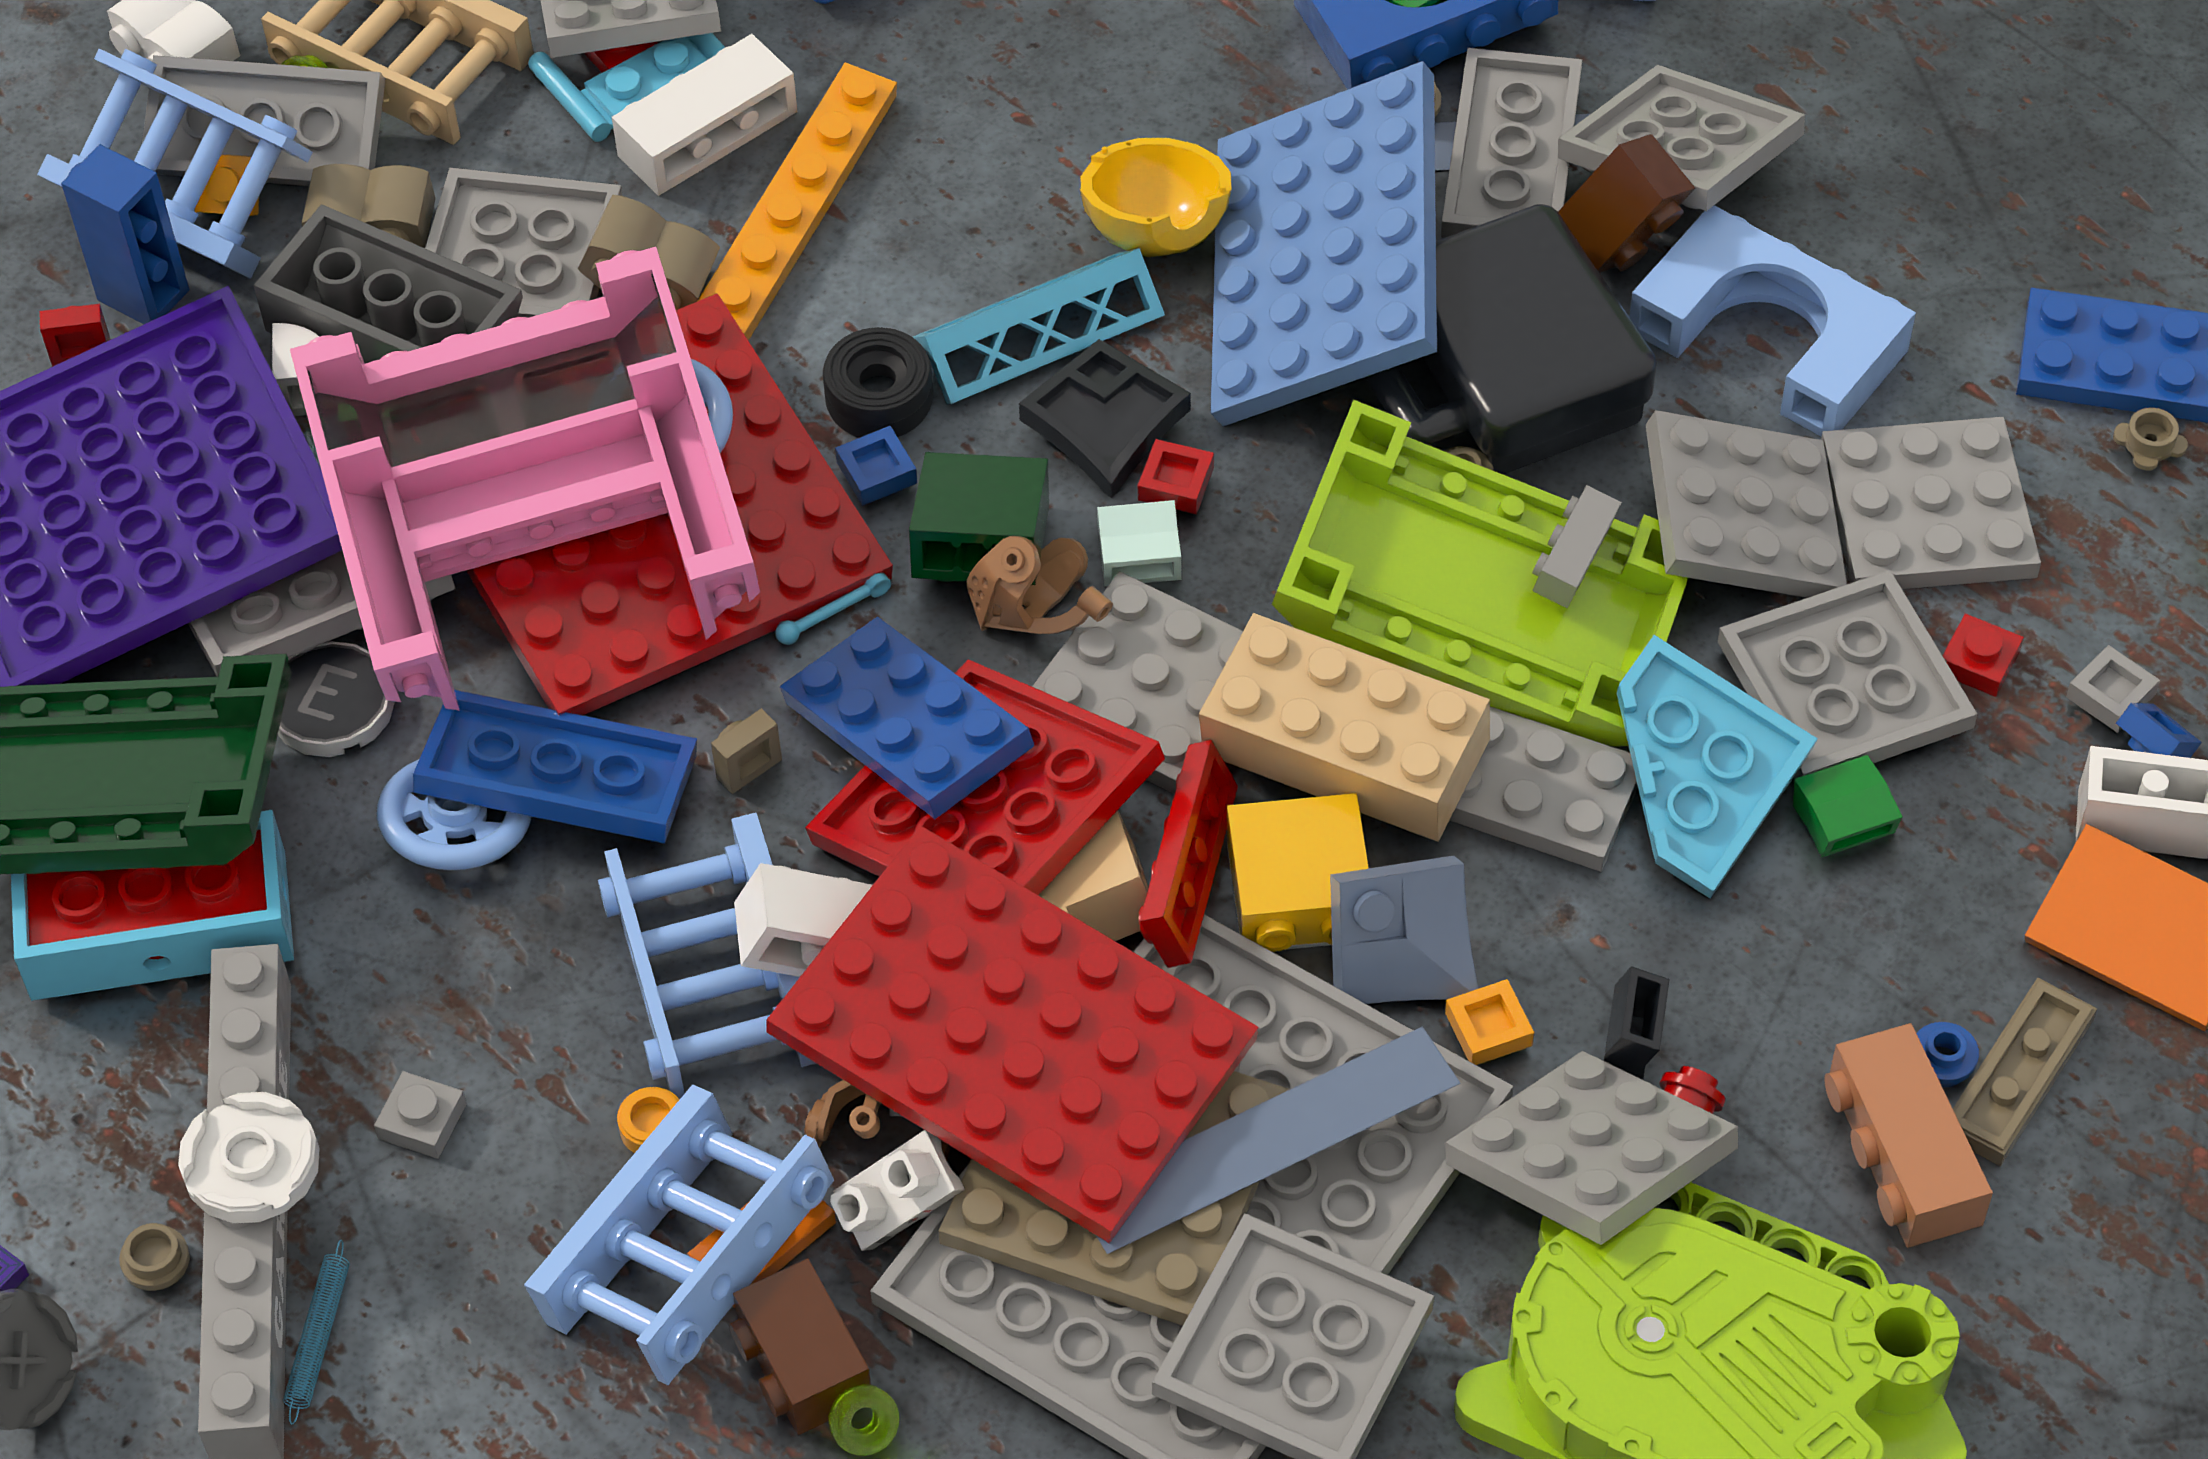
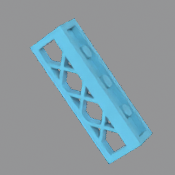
[913,248,1165,404]

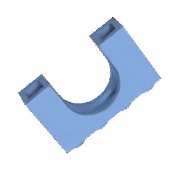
[1629,205,1916,436]

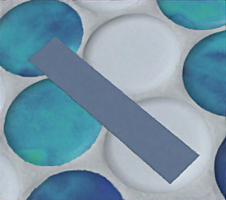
[1096,1026,1461,1254]

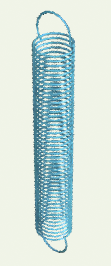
[283,1239,350,1425]

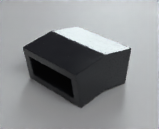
[1604,966,1670,1080]

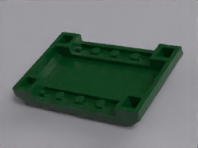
[0,654,291,875]

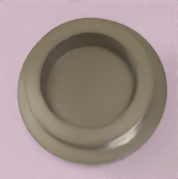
[119,1223,190,1291]

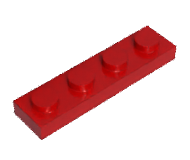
[1139,740,1238,968]

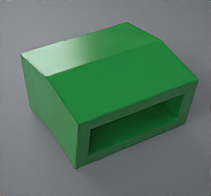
[1793,755,1903,857]

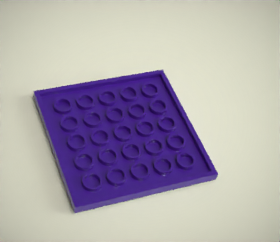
[0,285,342,687]

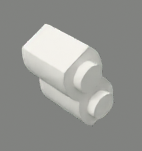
[107,0,240,61]

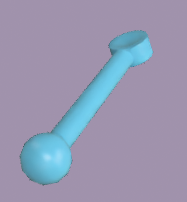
[775,573,891,645]

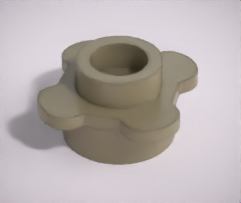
[2113,408,2188,470]

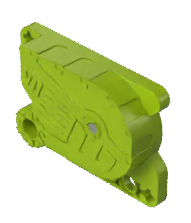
[1454,1182,1967,1459]

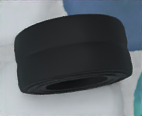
[823,327,933,438]

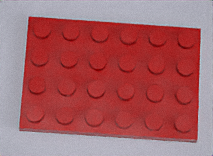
[766,825,1259,1244]

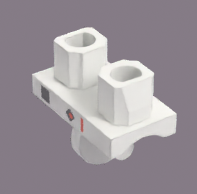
[830,1130,965,1251]

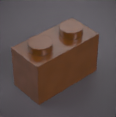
[1558,134,1695,273]
[729,1258,873,1436]

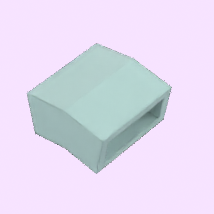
[1097,500,1182,587]

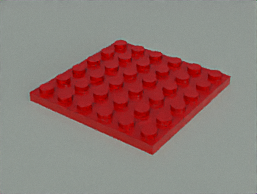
[389,293,893,716]

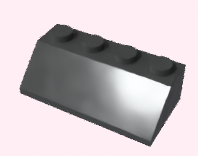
[253,204,523,408]

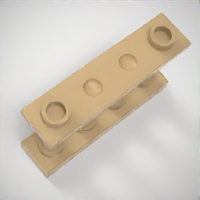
[261,0,534,145]

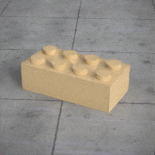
[1199,613,1490,842]

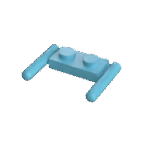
[528,33,725,142]

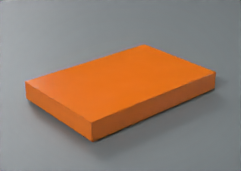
[2025,824,2208,1032]

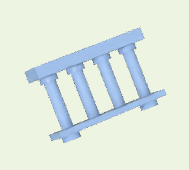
[37,49,313,279]
[598,812,816,1099]
[524,1084,834,1385]

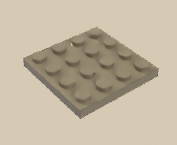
[938,1071,1290,1326]

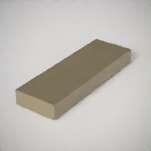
[1953,978,2097,1167]

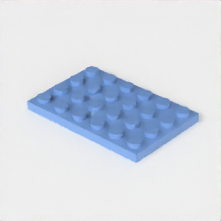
[1211,61,1437,426]

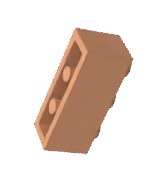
[1824,1023,1993,1248]

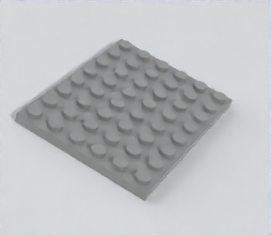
[870,914,1514,1459]

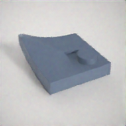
[1330,856,1479,1004]

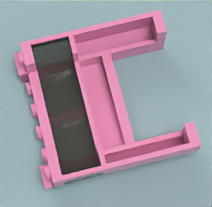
[290,247,760,711]

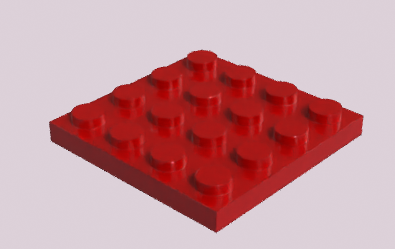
[805,659,1165,895]

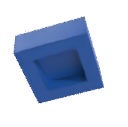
[835,426,918,506]
[2116,703,2202,758]

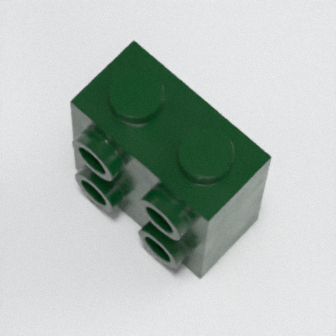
[909,452,1049,585]

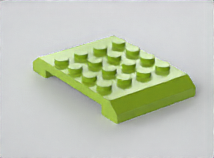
[1271,400,1688,746]

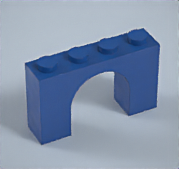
[1294,0,1558,90]

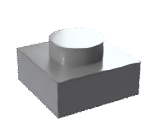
[2066,645,2160,733]
[374,1071,467,1159]

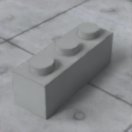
[1532,485,1622,609]

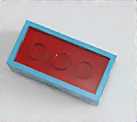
[11,810,294,1001]

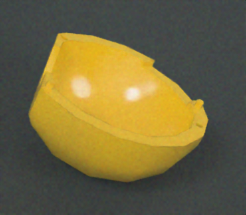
[1080,138,1232,257]

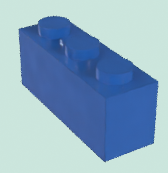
[61,144,190,324]

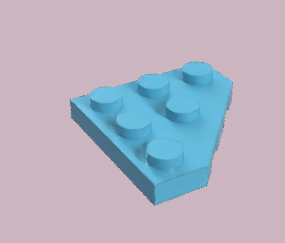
[1617,635,1818,899]

